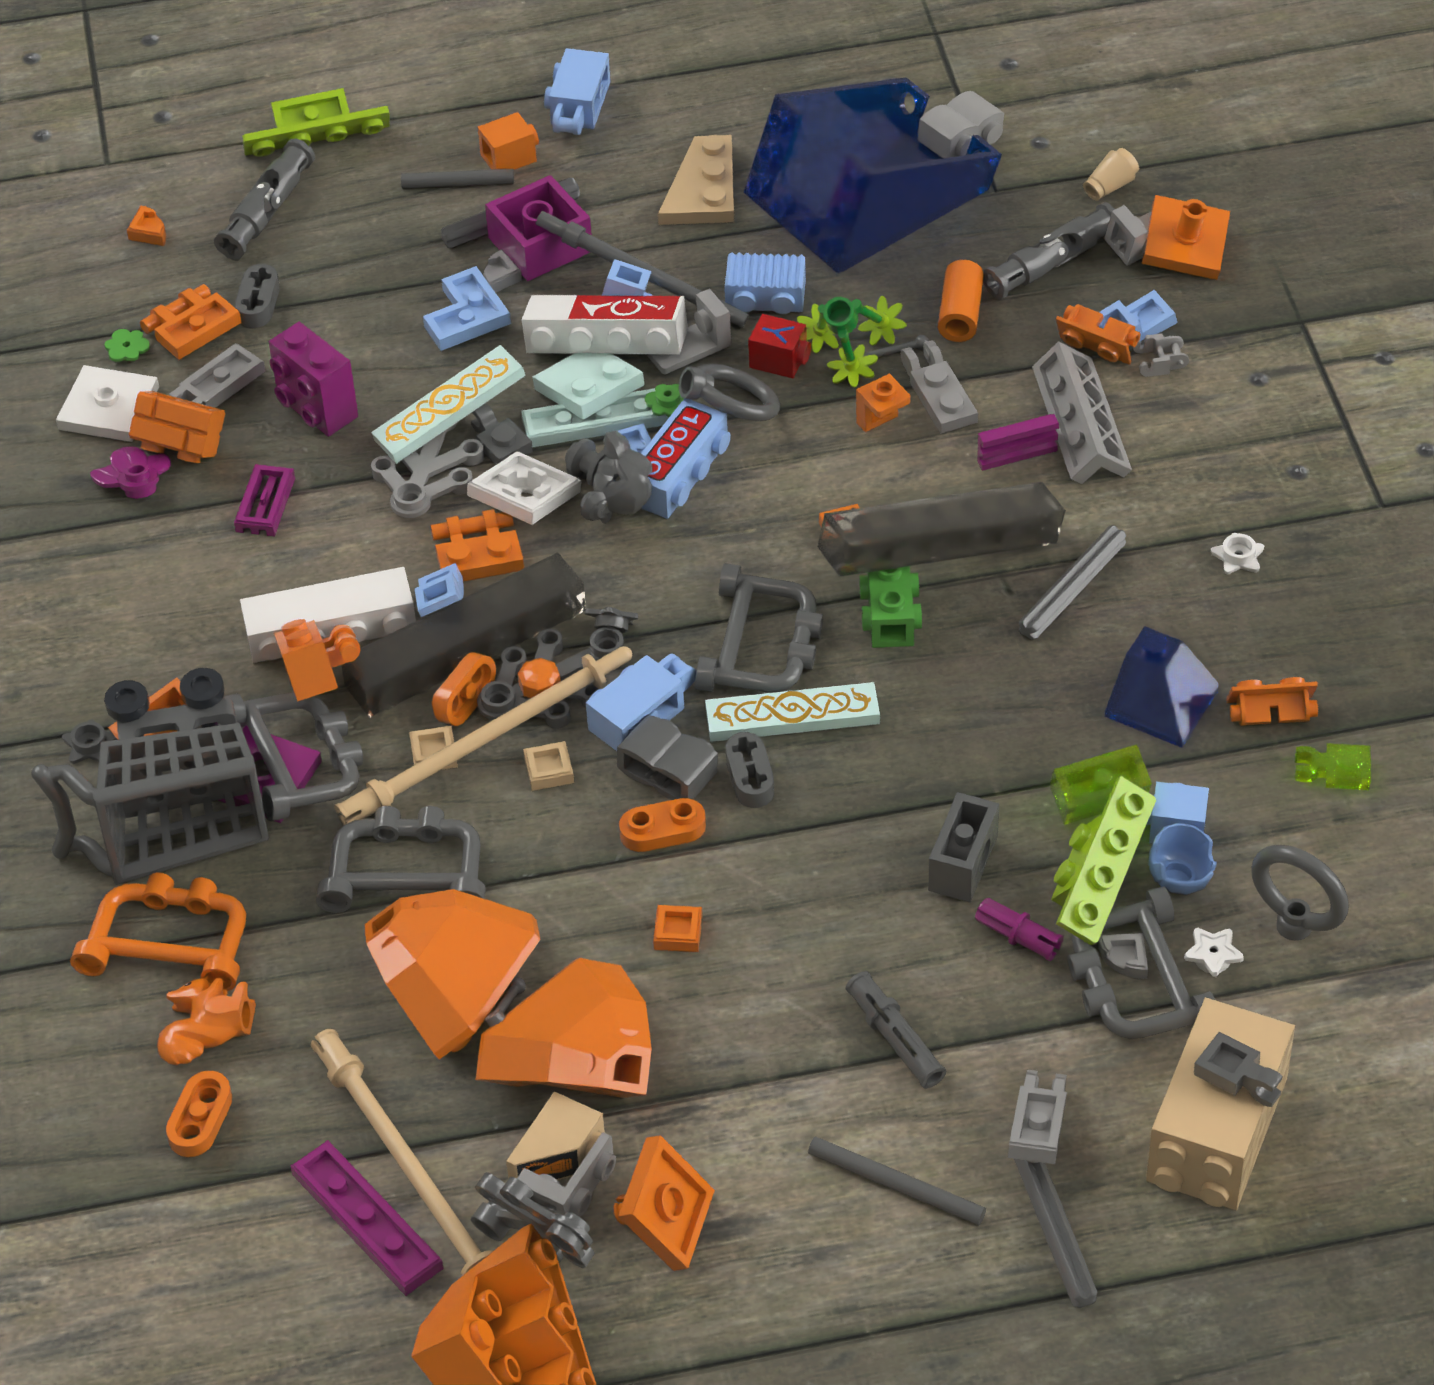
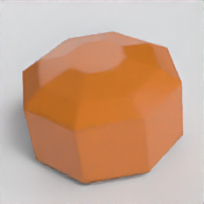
[518,658,561,698]

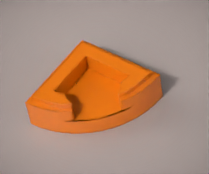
[127,205,166,246]

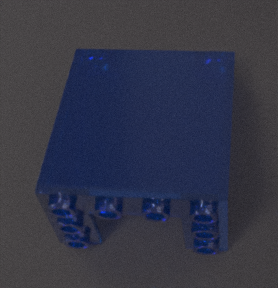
[743,77,1002,273]

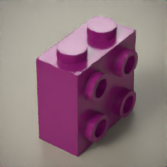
[268,321,359,437]

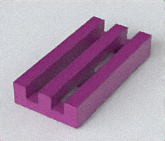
[977,414,1059,471]
[234,464,295,537]

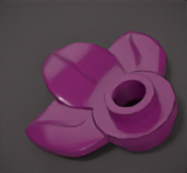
[90,446,171,499]

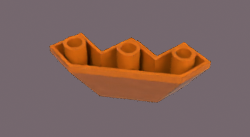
[364,889,540,1060]
[475,958,652,1098]
[411,1224,597,1385]

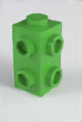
[859,556,922,648]

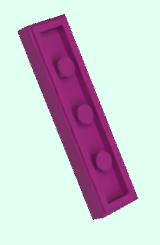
[290,1140,444,1296]

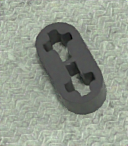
[235,264,280,328]
[726,732,774,808]

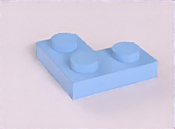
[423,266,511,351]

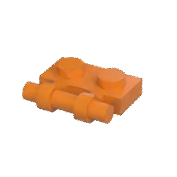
[140,284,242,360]
[430,509,524,582]

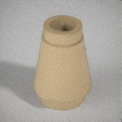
[1083,148,1139,201]

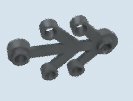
[477,627,624,729]
[471,1172,595,1268]

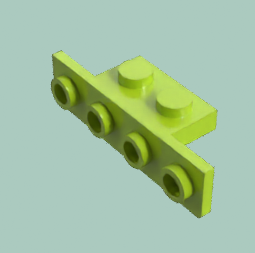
[242,88,390,157]
[1051,776,1156,945]

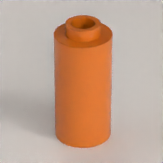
[938,260,984,342]

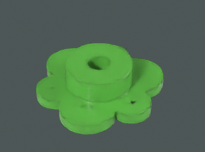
[104,329,150,362]
[645,384,684,417]

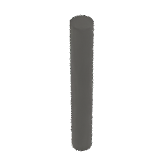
[401,169,514,188]

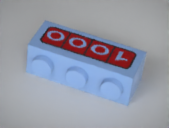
[641,398,731,519]

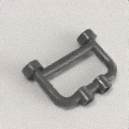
[695,563,823,692]
[222,692,363,821]
[316,806,486,913]
[1067,886,1215,1039]

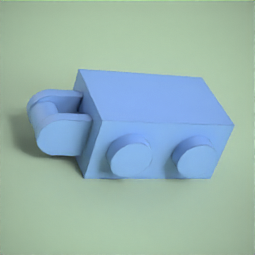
[544,48,610,135]
[586,654,696,751]

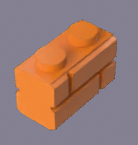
[129,391,225,463]

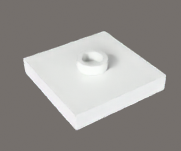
[56,365,159,442]

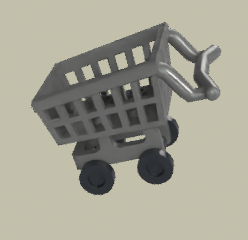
[31,668,269,885]

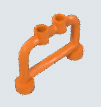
[70,872,246,991]

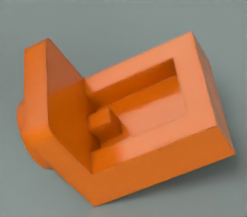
[856,373,911,432]

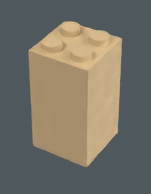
[1146,997,1295,1211]

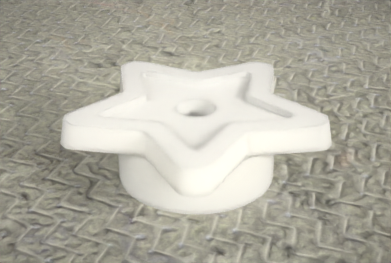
[1211,533,1264,575]
[1184,928,1244,977]

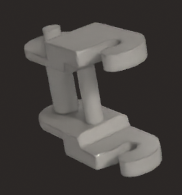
[1133,333,1189,377]

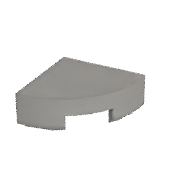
[483,249,522,293]
[1097,933,1148,979]

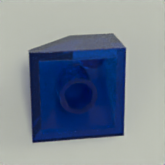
[1105,626,1219,748]

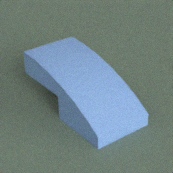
[1099,290,1177,341]
[415,563,464,617]

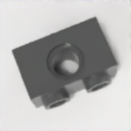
[928,792,999,903]

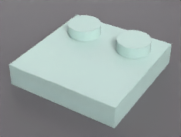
[532,353,645,419]

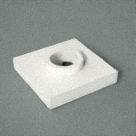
[467,451,581,525]

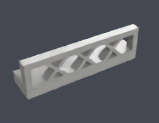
[1032,341,1132,484]

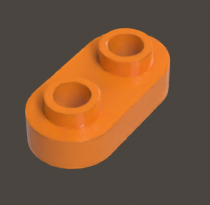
[432,652,496,726]
[619,798,706,852]
[166,1071,232,1157]

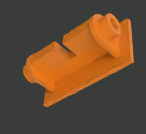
[1056,304,1141,365]
[1226,677,1318,726]

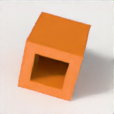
[478,112,539,170]

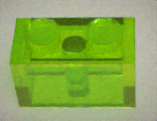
[1050,744,1152,825]

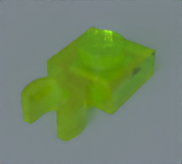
[1295,743,1371,790]

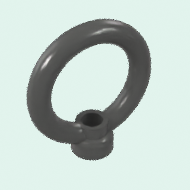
[679,364,780,421]
[1251,845,1349,940]

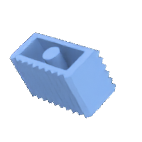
[725,252,806,314]

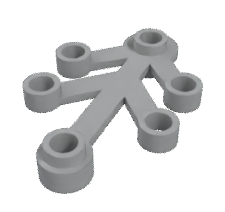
[371,421,484,518]

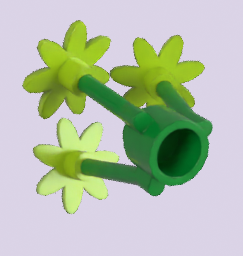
[797,296,907,388]

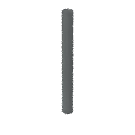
[808,1136,986,1225]

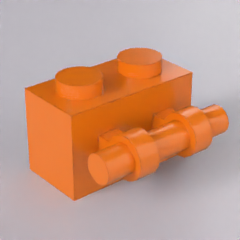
[274,619,361,702]

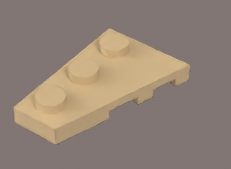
[658,135,734,225]

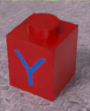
[748,314,811,379]

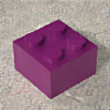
[485,175,592,281]

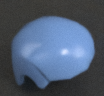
[1148,823,1217,895]

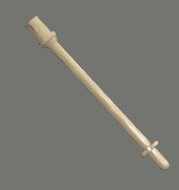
[334,646,632,825]
[311,1029,493,1276]

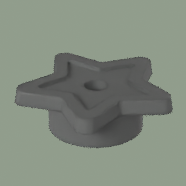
[584,607,638,633]
[62,719,117,764]

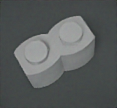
[917,91,1004,162]

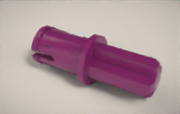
[975,898,1064,961]

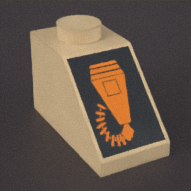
[506,1091,605,1180]

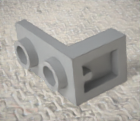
[1104,205,1151,266]
[646,288,731,374]
[517,1132,616,1217]

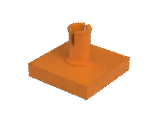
[1142,195,1230,280]
[613,1135,715,1271]

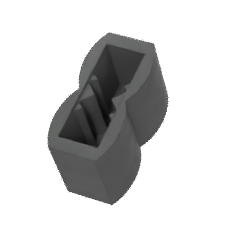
[617,715,718,800]

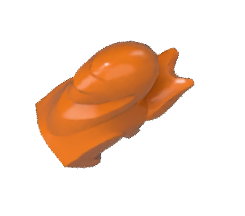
[157,978,256,1065]

